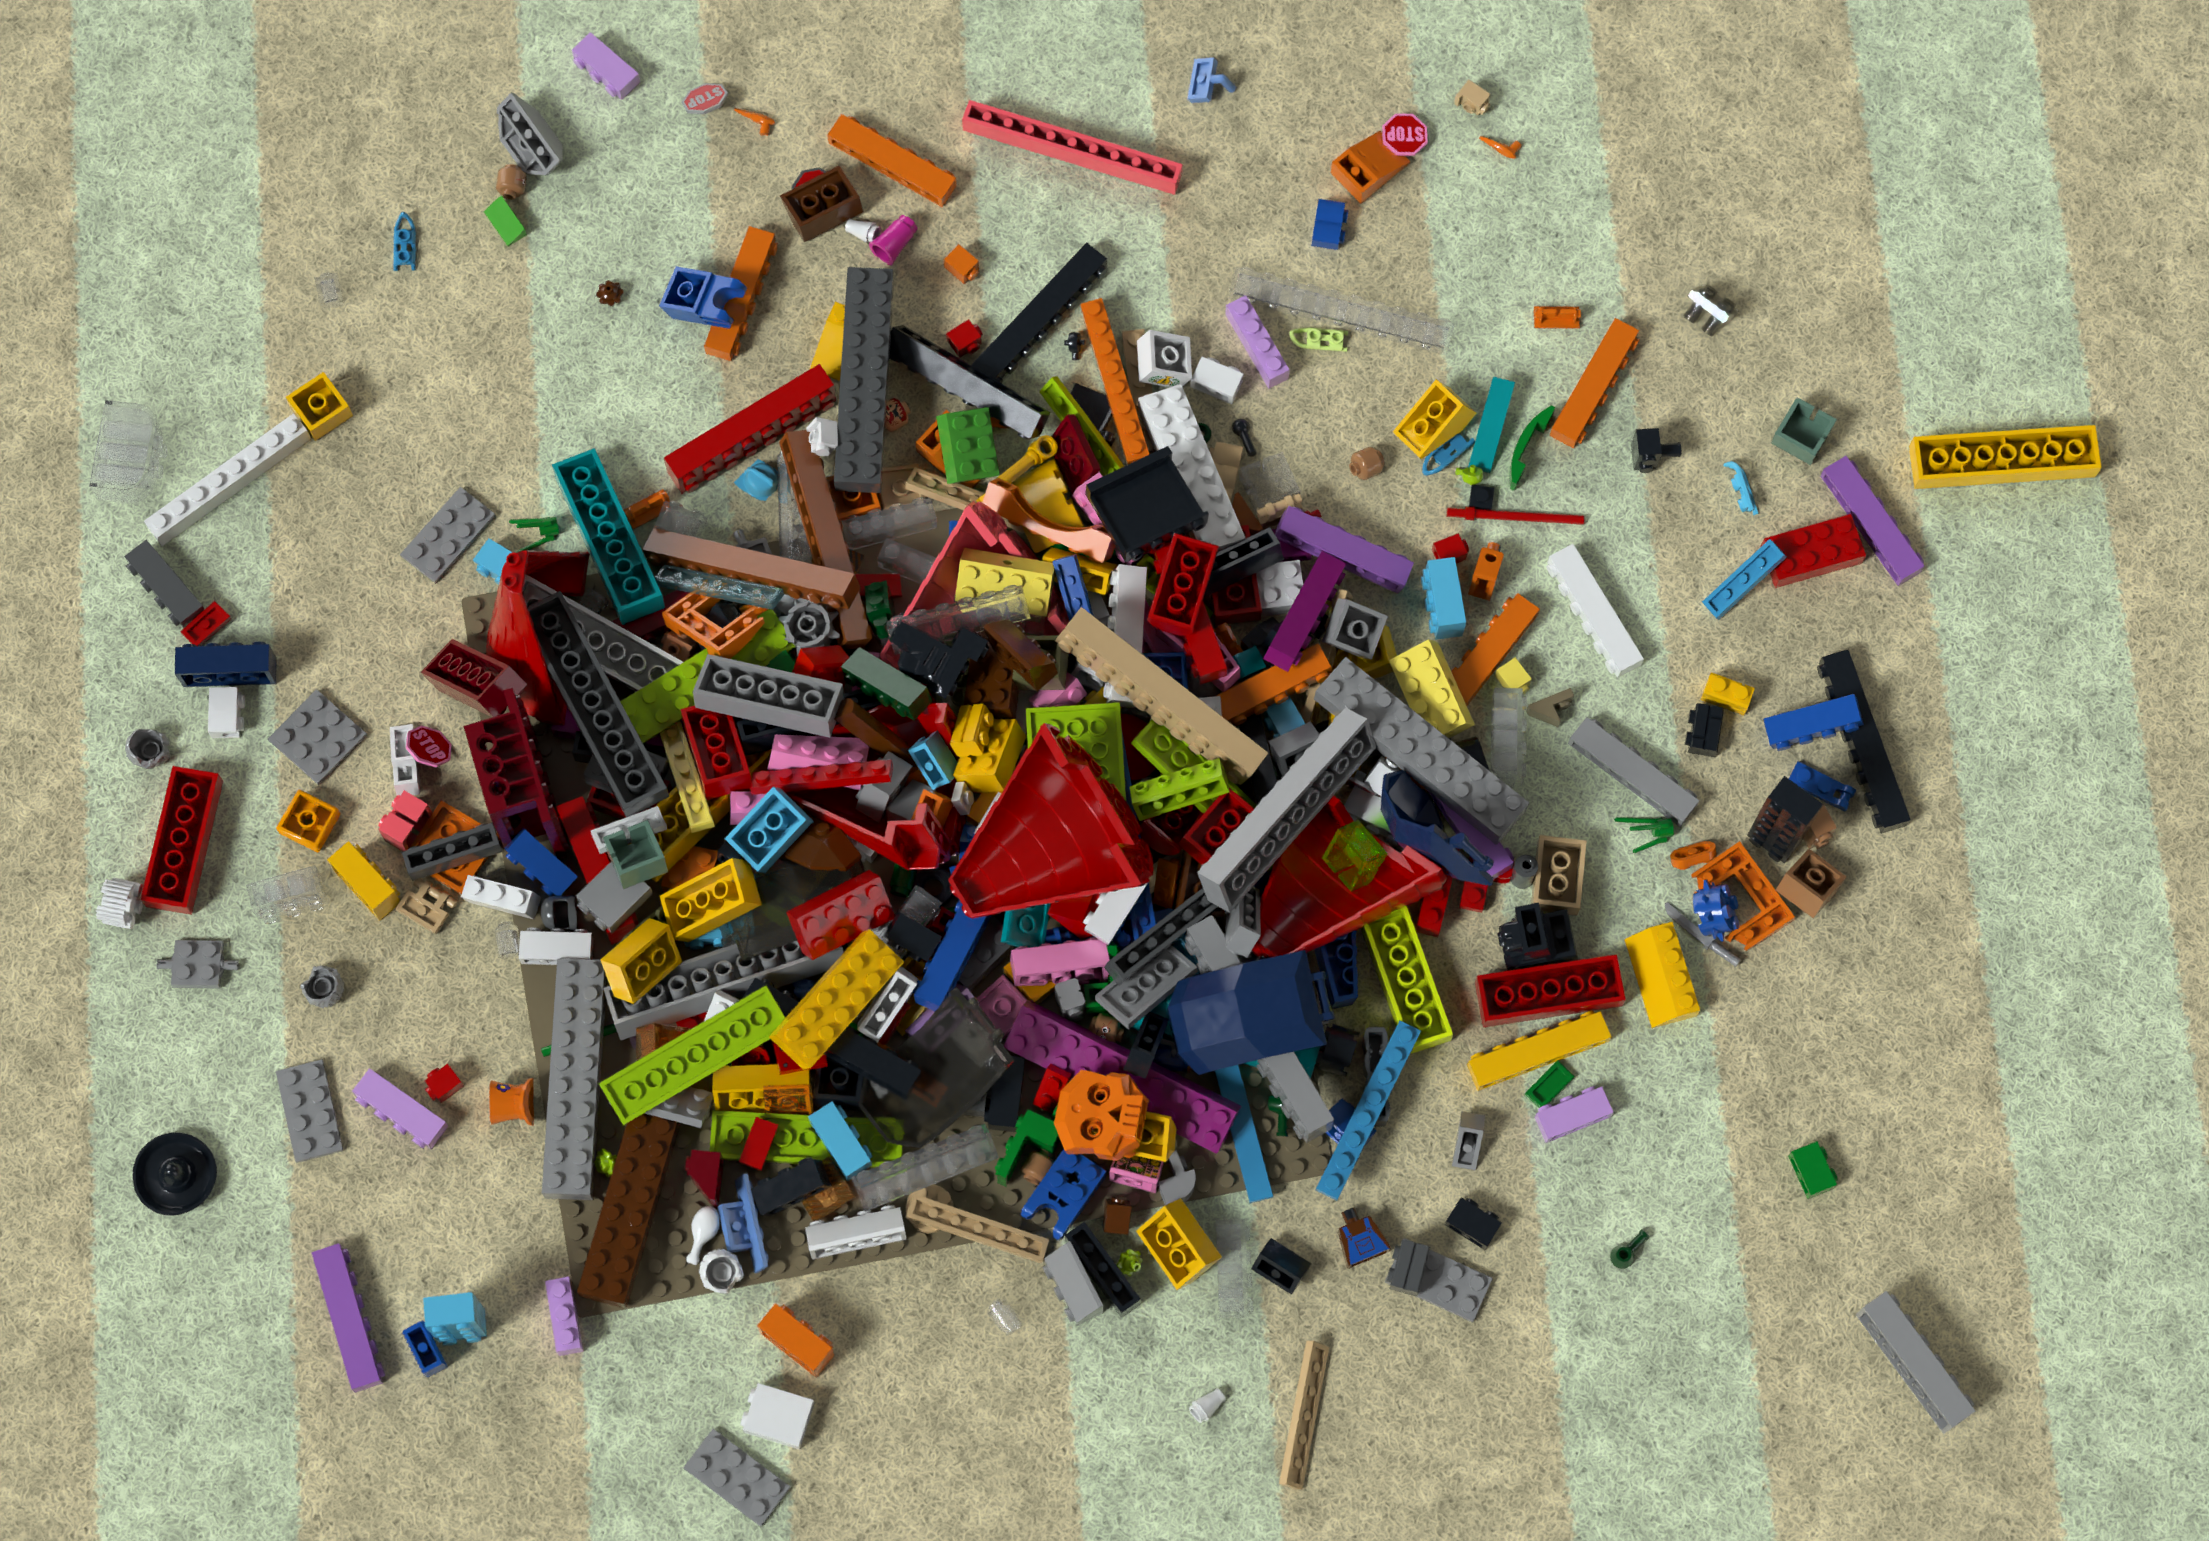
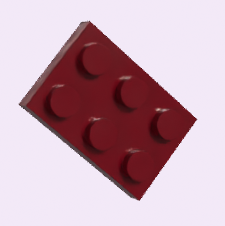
[1051,414,1101,495]

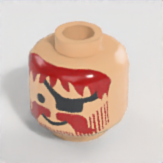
[885,398,911,432]

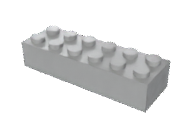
[693,654,844,738]
[1856,1291,1975,1434]

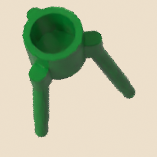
[509,517,559,553]
[1614,817,1674,853]

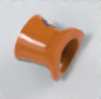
[489,1078,534,1126]

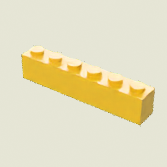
[1467,1011,1611,1091]

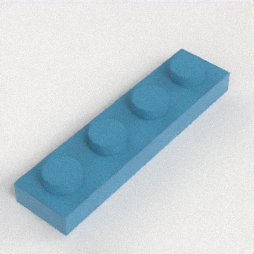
[1702,539,1787,620]

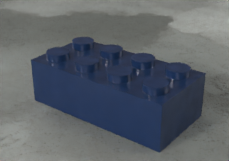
[175,642,277,687]

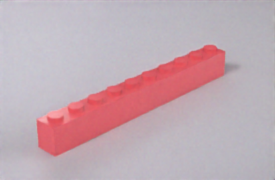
[962,100,1183,195]

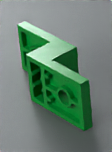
[995,1083,1068,1187]

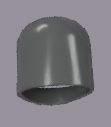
[541,895,577,930]

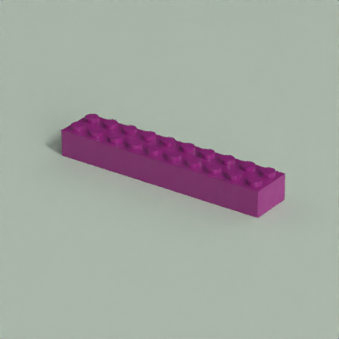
[1003,1000,1241,1154]

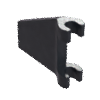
[1070,383,1115,447]

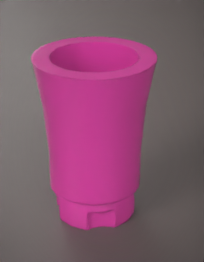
[869,215,918,265]

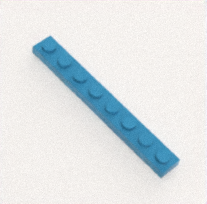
[1316,1021,1421,1201]

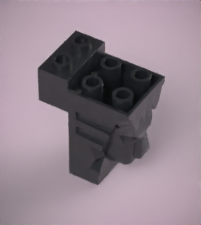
[889,618,989,699]
[1497,902,1578,971]

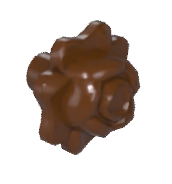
[596,280,624,307]

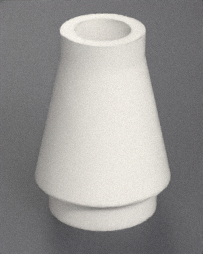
[845,219,881,244]
[1189,1389,1226,1423]

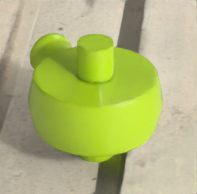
[1455,465,1484,486]

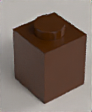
[1102,1196,1132,1235]

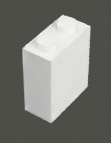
[740,1383,815,1450]

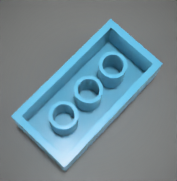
[423,1292,487,1346]

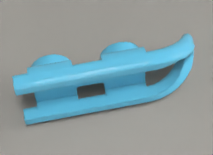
[1723,461,1759,515]

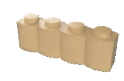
[1209,441,1243,502]

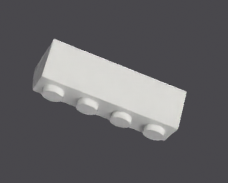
[805,1205,907,1260]

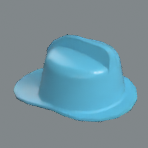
[734,459,781,501]

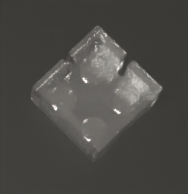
[1239,452,1301,516]

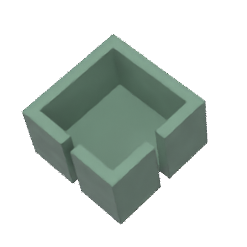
[1771,397,1837,465]
[603,820,668,889]

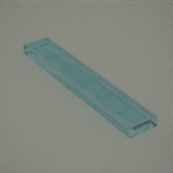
[654,564,784,610]

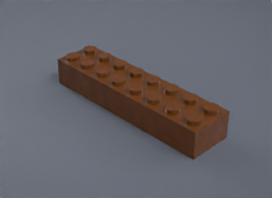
[577,1113,680,1309]

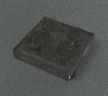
[1683,285,1739,337]

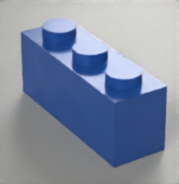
[504,828,578,897]

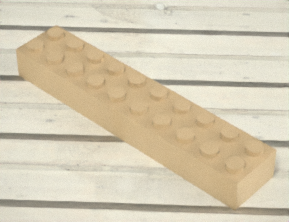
[1055,607,1268,785]

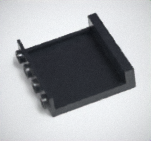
[1085,446,1209,562]

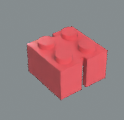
[378,790,432,852]

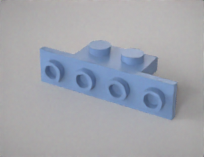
[718,1174,768,1273]

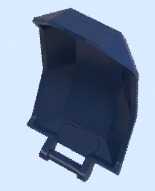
[1380,770,1494,886]
[1167,950,1335,1075]

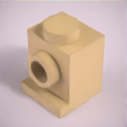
[1454,80,1491,116]

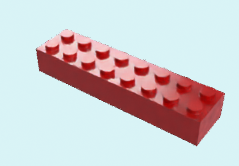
[663,363,837,494]

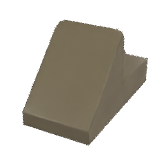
[1526,688,1574,727]

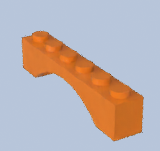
[982,478,1115,563]

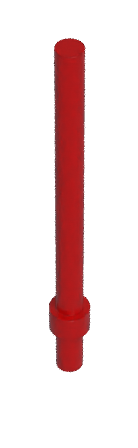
[1446,506,1584,525]

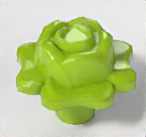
[594,1148,617,1177]
[1117,1249,1143,1277]

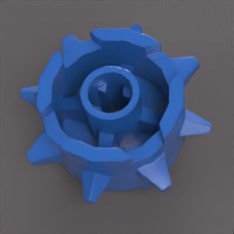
[1693,879,1739,942]

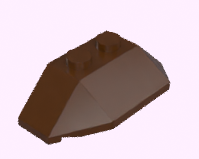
[782,813,862,871]

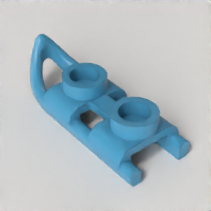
[393,212,416,271]
[1422,433,1475,476]

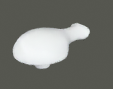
[686,1206,720,1265]

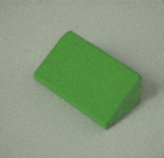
[484,195,527,247]

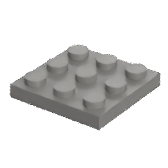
[268,689,368,785]

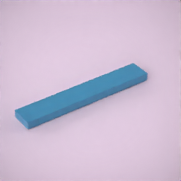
[1215,1065,1273,1203]

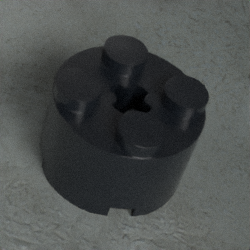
[1316,1024,1360,1077]

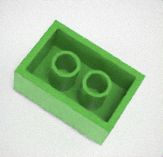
[936,407,1000,484]

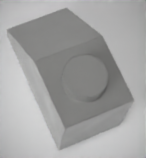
[1452,1111,1485,1170]

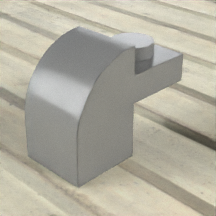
[1158,1150,1196,1205]

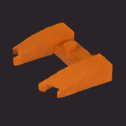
[662,581,765,659]
[1691,841,1795,951]

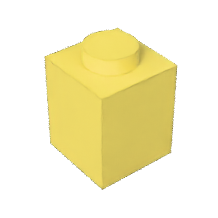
[1495,657,1532,698]

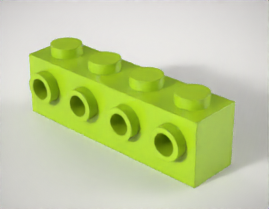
[1130,758,1229,821]

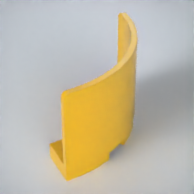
[1011,459,1085,553]

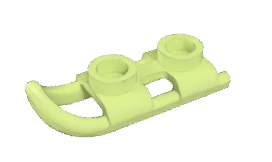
[1290,328,1348,352]

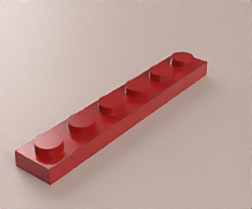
[750,759,893,795]

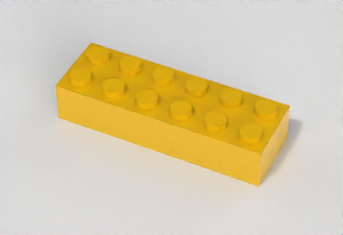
[769,929,904,1070]

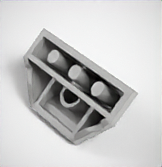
[497,93,563,176]

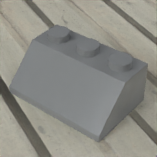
[1042,1241,1103,1326]

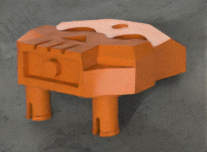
[1054,1070,1149,1161]

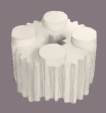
[96,878,143,929]

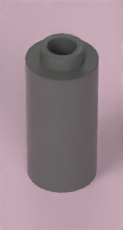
[1511,855,1538,889]

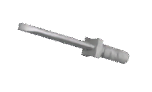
[1665,902,1741,967]

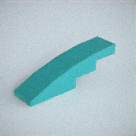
[1468,376,1515,473]

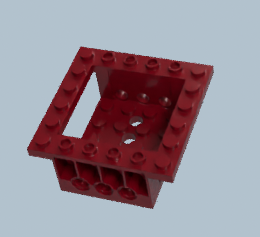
[463,688,569,860]

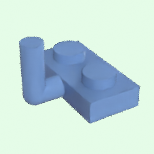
[1187,57,1236,103]

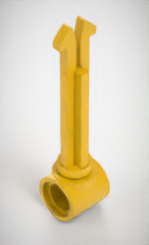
[976,435,1058,502]

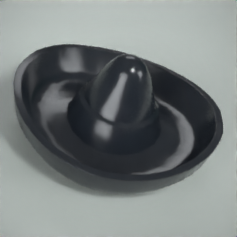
[133,1132,217,1216]

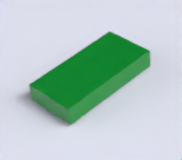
[1525,1060,1575,1108]

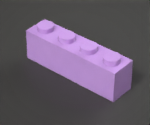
[1225,295,1290,389]
[352,1068,448,1149]

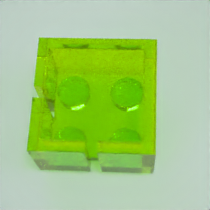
[1322,820,1388,892]

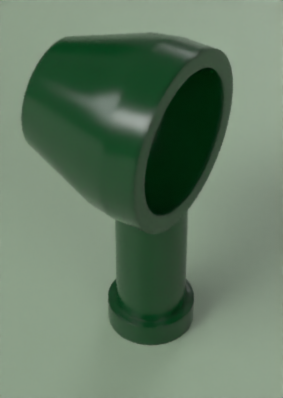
[1268,1094,1288,1137]
[1610,1229,1650,1269]

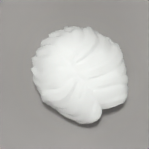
[699,1249,744,1294]

